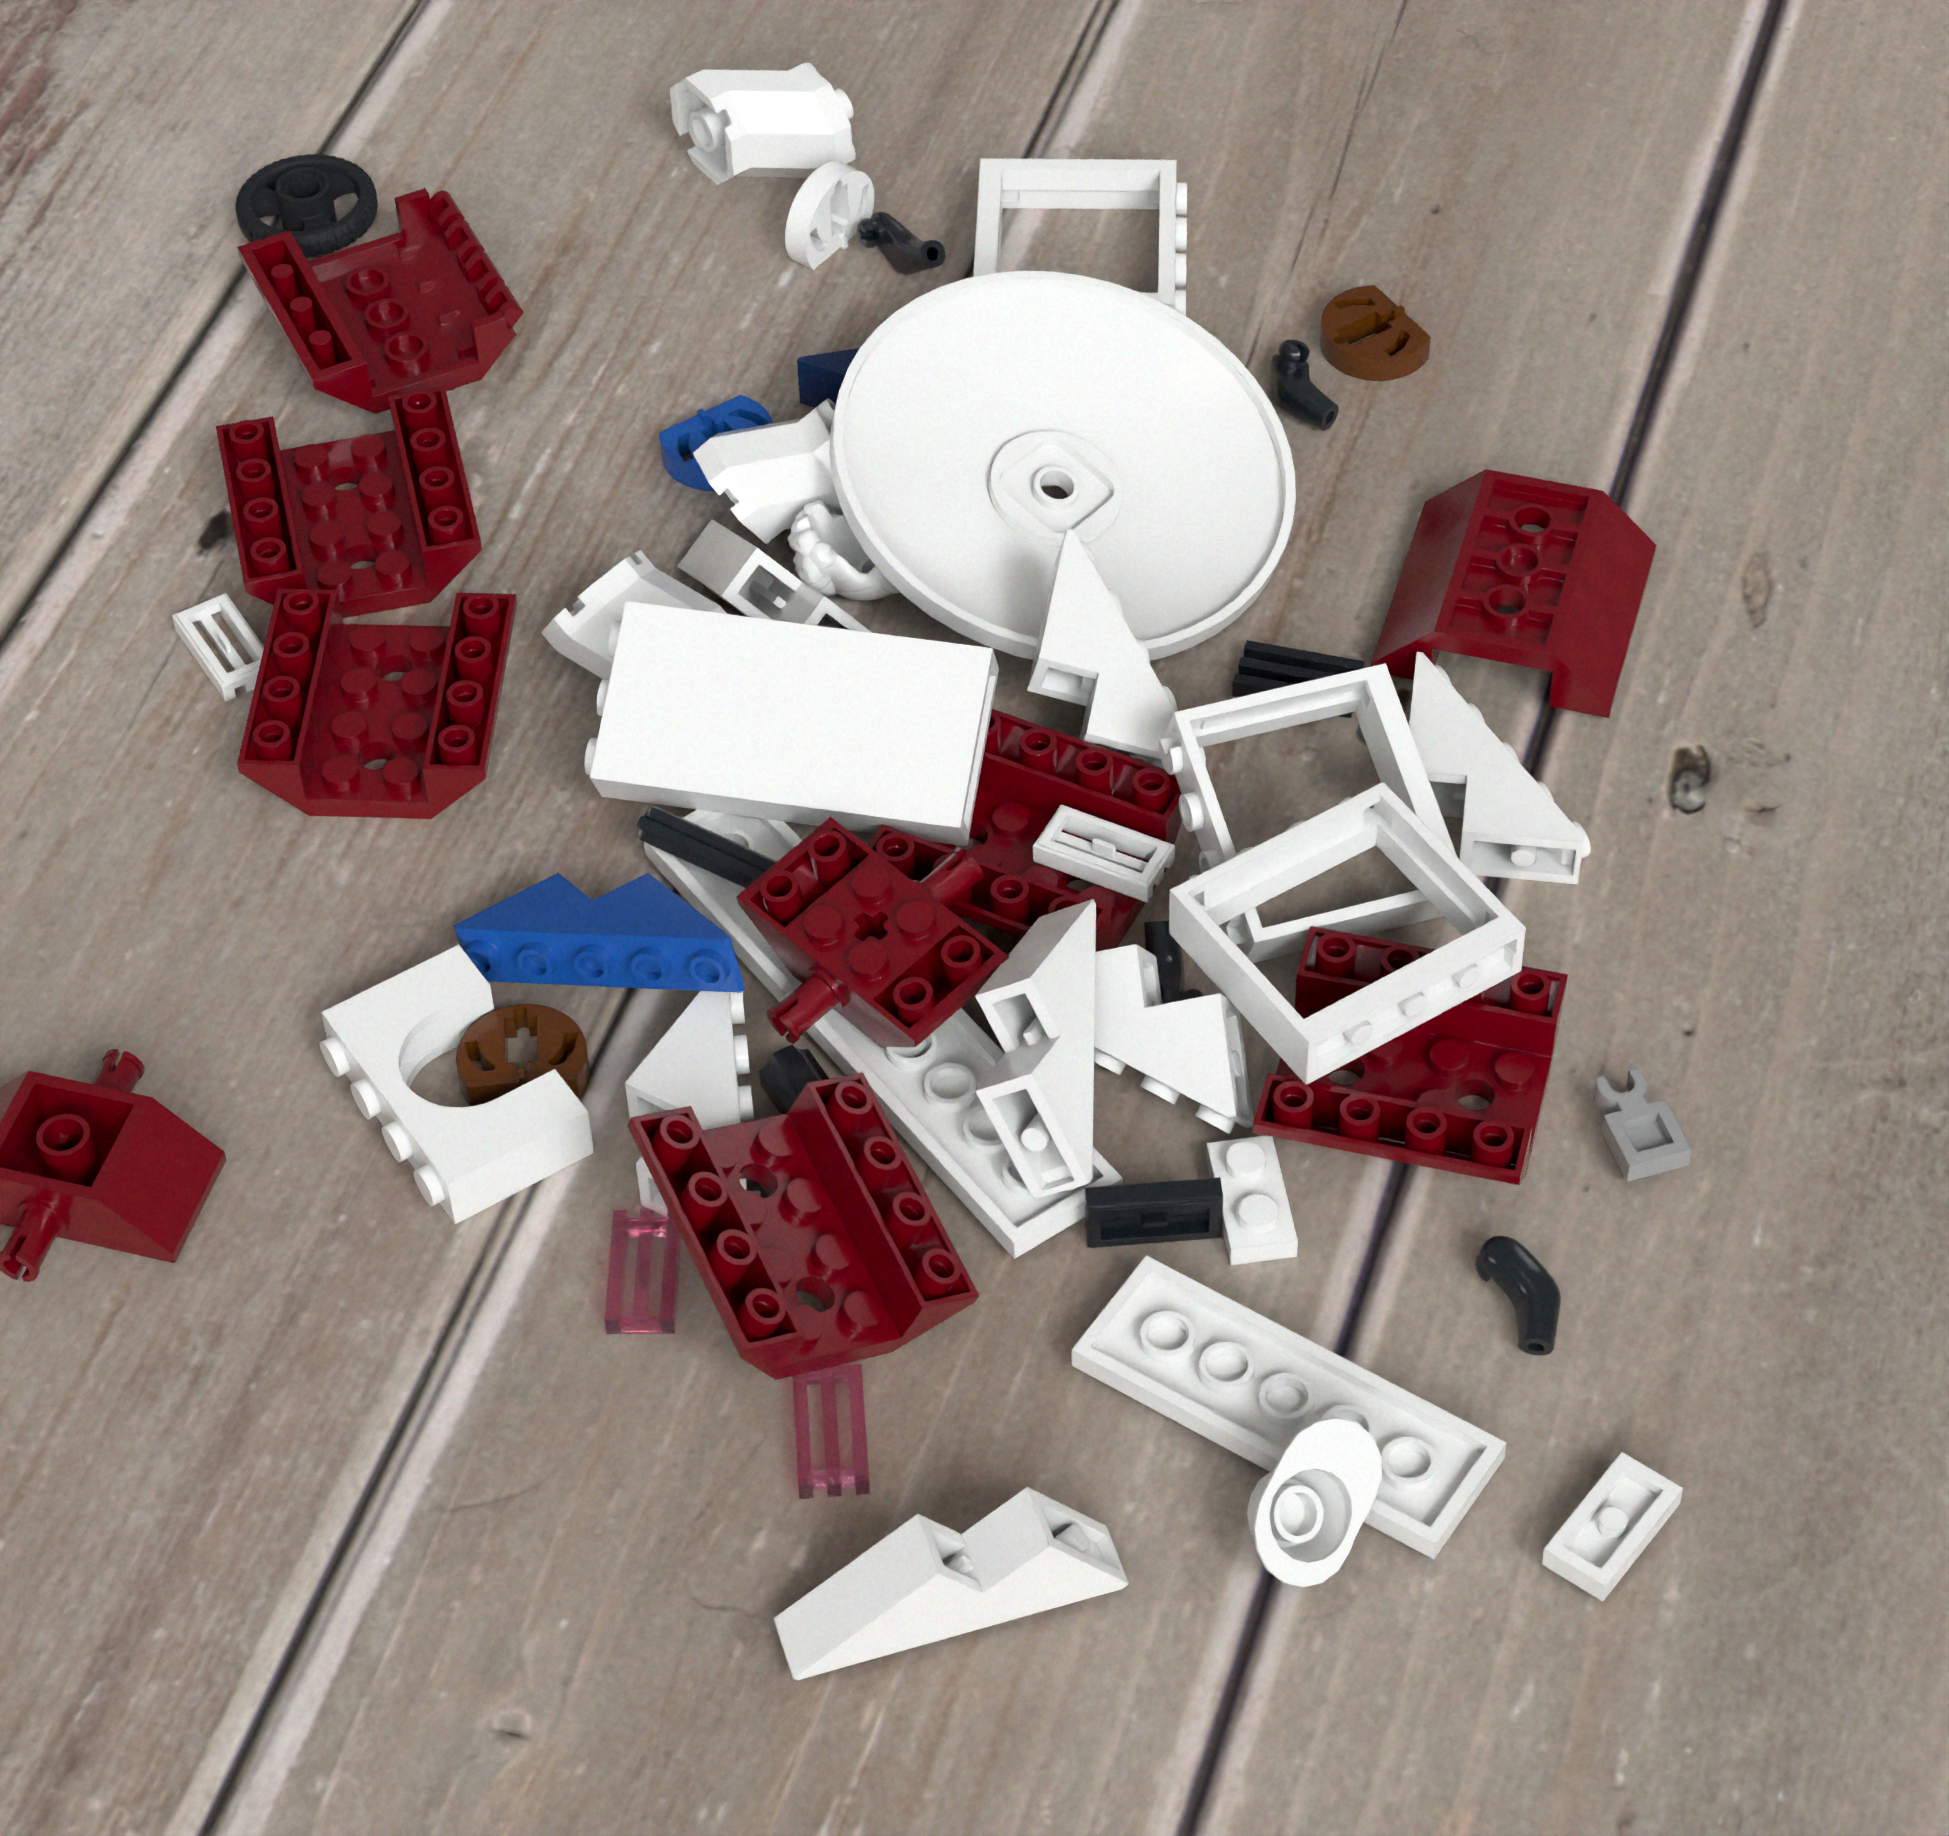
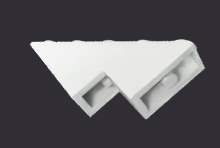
[677,519,872,633]
[1027,527,1206,769]
[1409,652,1591,884]
[975,899,1096,1200]
[1094,944,1254,1134]
[625,991,761,1220]
[773,1487,1129,1680]

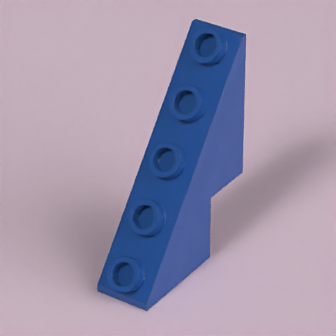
[453,873,745,993]

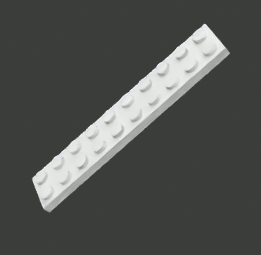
[644,810,1123,1259]

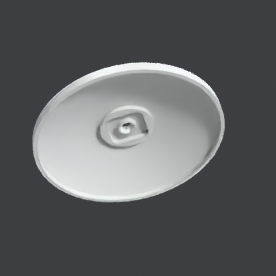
[830,271,1296,661]

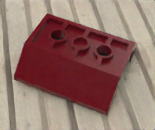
[216,386,482,618]
[1371,469,1656,718]
[237,588,517,819]
[868,709,1182,952]
[1252,926,1568,1185]
[627,1072,979,1380]

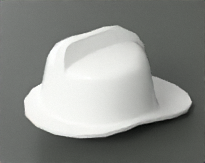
[1247,1417,1382,1587]

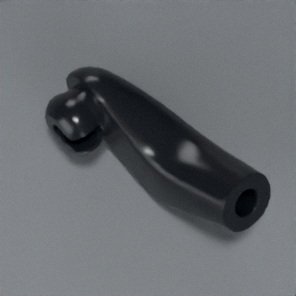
[857,211,945,275]
[1270,339,1339,431]
[1144,921,1203,1004]
[1475,1235,1561,1356]

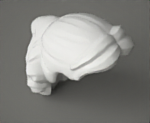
[787,500,900,601]

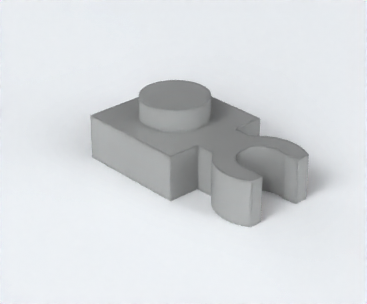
[1594,1067,1692,1182]

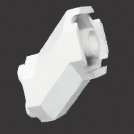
[670,62,856,185]
[693,398,843,544]
[541,550,727,680]

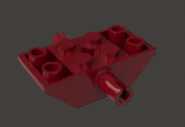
[736,817,1009,1048]
[0,1049,226,1282]

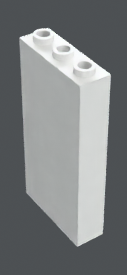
[584,601,999,846]

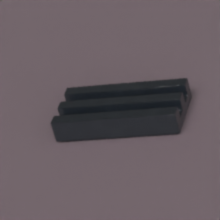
[1232,640,1365,718]
[1085,1177,1223,1248]

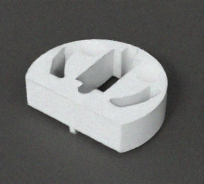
[785,161,874,270]

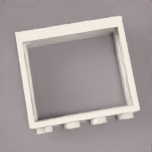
[973,158,1187,316]
[1159,663,1458,963]
[1169,782,1526,1085]

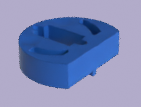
[659,395,773,491]

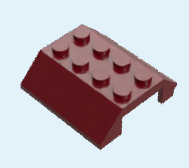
[237,188,524,414]

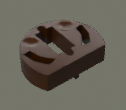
[1320,285,1431,381]
[456,1004,590,1106]

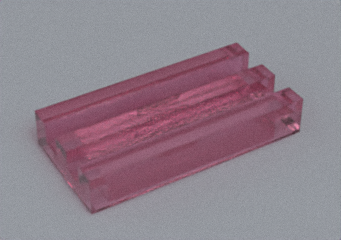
[605,1210,682,1334]
[793,1364,870,1499]

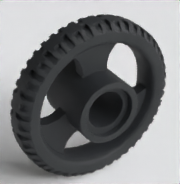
[236,154,378,258]

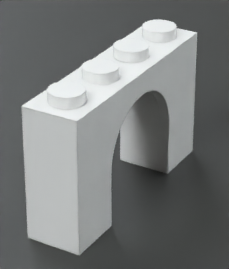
[320,945,594,1224]

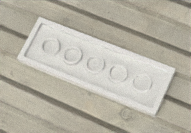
[1072,1255,1506,1559]

